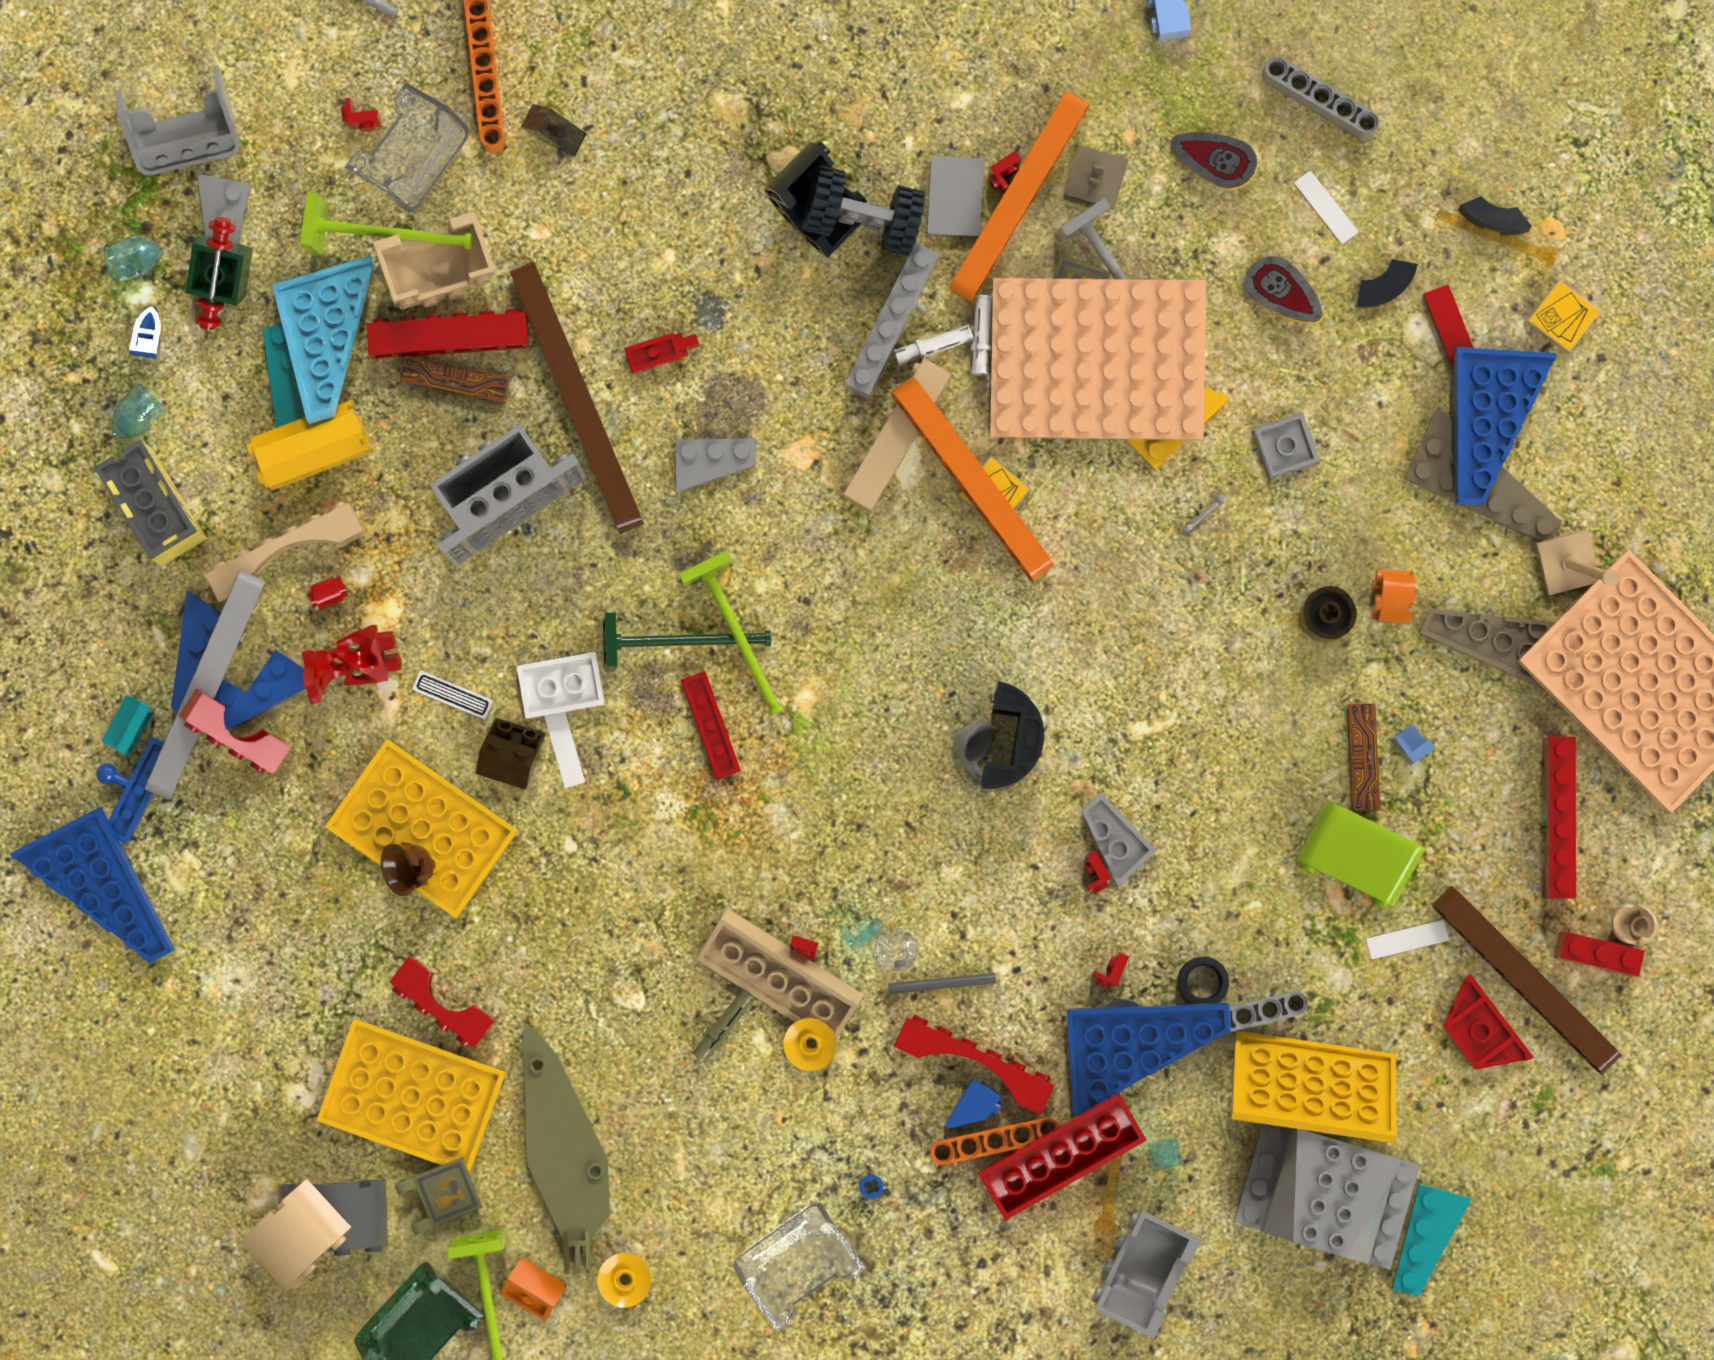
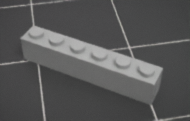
[845,242,939,400]

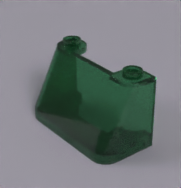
[354,1262,484,1360]

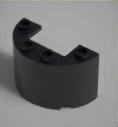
[764,141,867,258]
[980,681,1044,793]

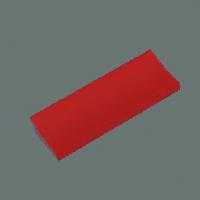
[978,1092,1147,1221]

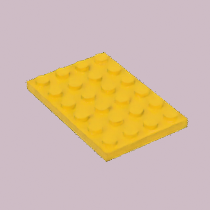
[325,739,519,919]
[316,1018,506,1173]
[1231,1031,1397,1143]

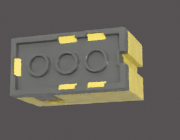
[94,440,207,566]

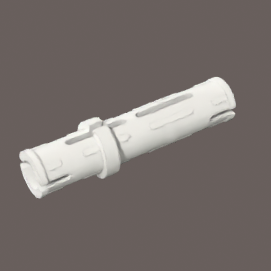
[970,295,992,376]
[893,325,973,366]

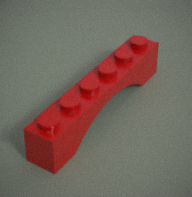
[1543,736,1576,899]
[893,1014,1055,1114]

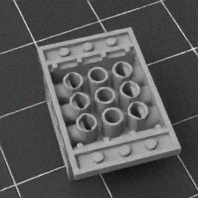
[430,424,587,567]
[1233,1124,1420,1270]

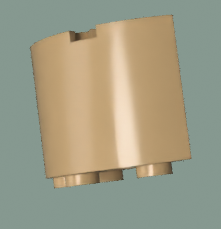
[373,211,495,309]
[241,1179,351,1291]

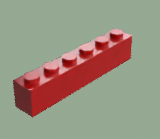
[366,309,530,359]

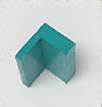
[102,695,155,756]

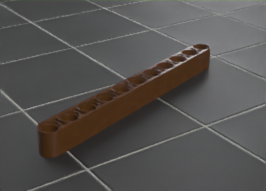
[510,261,644,534]

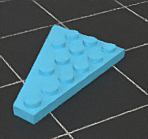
[272,255,374,424]

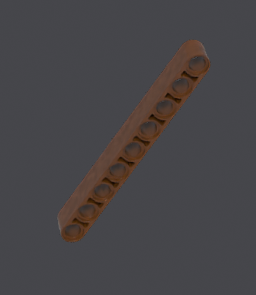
[1432,886,1622,1075]

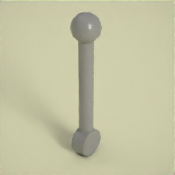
[1182,494,1226,535]

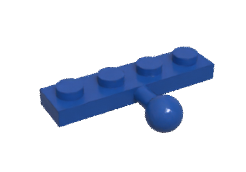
[96,736,164,844]

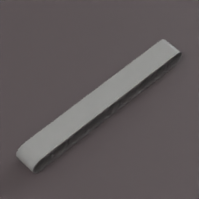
[144,570,265,800]

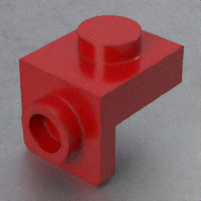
[341,97,382,132]

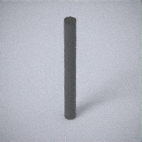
[888,973,996,994]

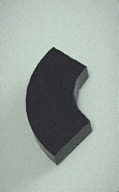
[1458,196,1532,235]
[1356,259,1418,308]

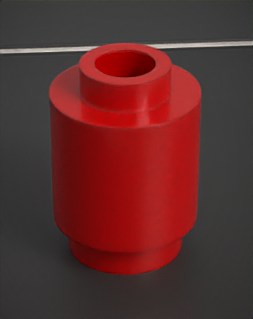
[307,576,349,611]

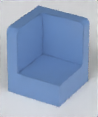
[1391,725,1436,765]

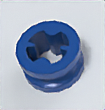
[859,1175,884,1199]

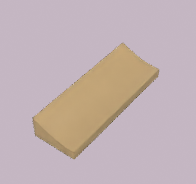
[696,909,864,1039]

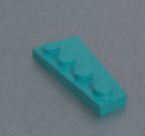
[263,322,306,428]
[1391,1184,1472,1297]

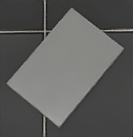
[927,156,984,238]

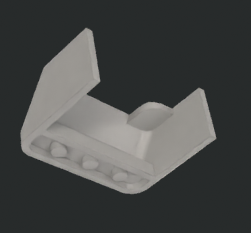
[115,66,240,175]

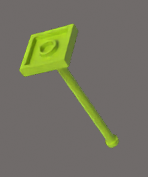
[300,192,473,257]
[679,550,784,716]
[447,1229,507,1360]

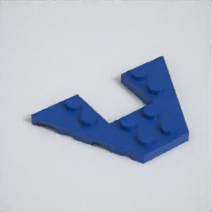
[171,591,306,731]

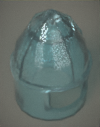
[103,236,163,283]
[111,384,166,439]

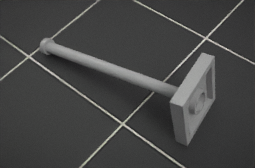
[1054,198,1128,280]

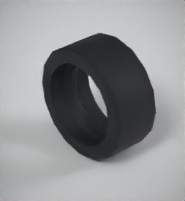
[1177,956,1229,1004]

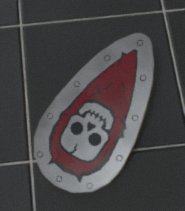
[1171,132,1258,190]
[1244,256,1323,324]

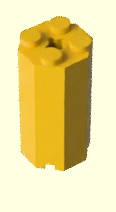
[246,400,372,490]

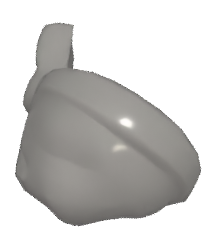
[952,722,994,780]

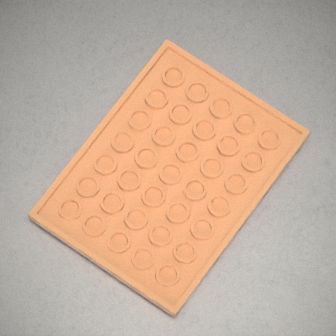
[990,278,1206,441]
[1517,550,1714,814]

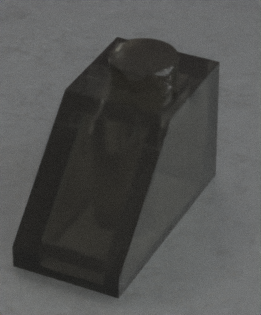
[521,104,587,157]

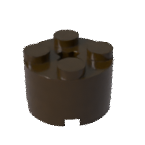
[1299,586,1357,643]

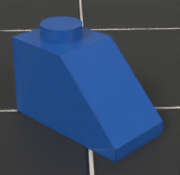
[945,1078,1002,1128]

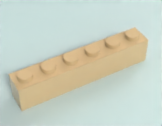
[842,358,952,514]

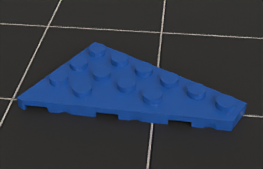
[1454,347,1556,507]

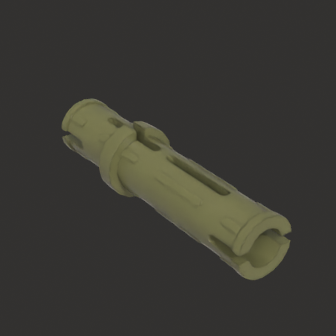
[692,989,755,1063]

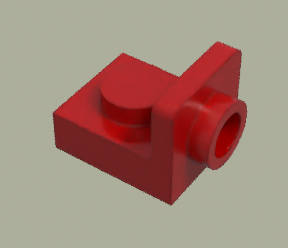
[988,150,1022,194]
[1084,850,1111,894]
[790,935,819,962]
[1091,952,1129,989]

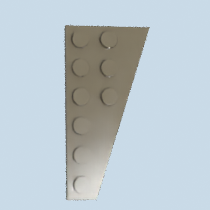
[1404,407,1561,542]
[1418,609,1555,691]

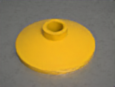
[783,1018,837,1071]
[597,1253,652,1308]

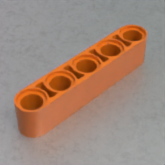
[930,1117,1060,1165]

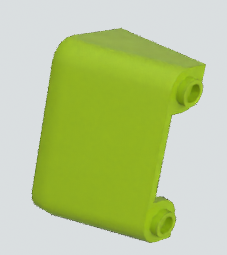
[1295,801,1425,910]

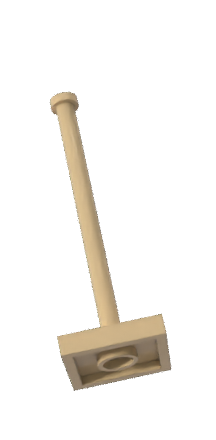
[1535,530,1619,595]

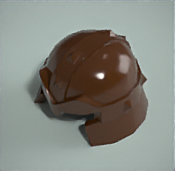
[381,842,435,896]

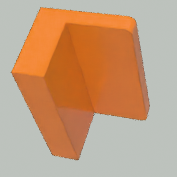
[500,1258,567,1322]

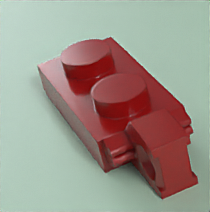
[624,332,700,375]

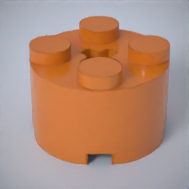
[1370,569,1415,624]

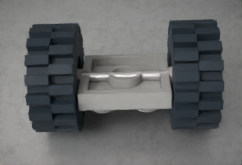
[802,165,925,256]

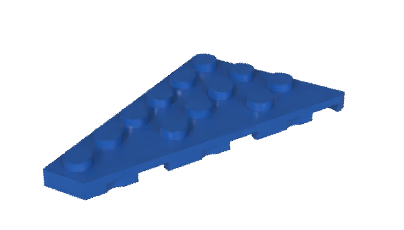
[10,807,175,963]
[1067,1003,1231,1115]

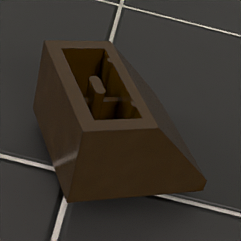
[475,717,546,790]

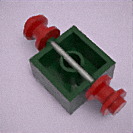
[185,217,253,330]

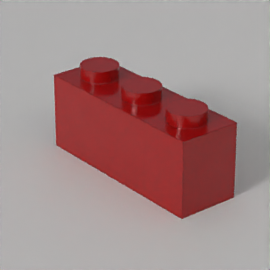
[1554,932,1645,977]

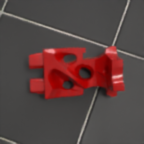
[302,625,402,705]

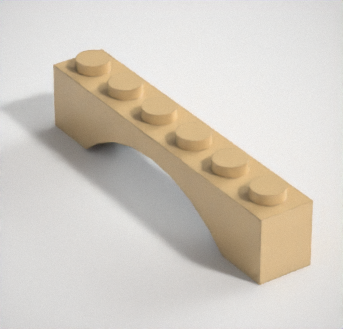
[205,502,366,606]

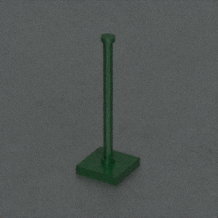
[603,612,771,672]

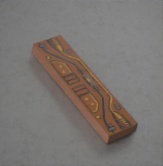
[400,356,510,404]
[1348,703,1380,811]

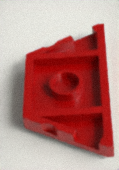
[1442,974,1534,1070]

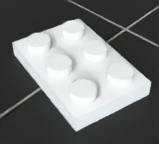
[517,652,605,719]

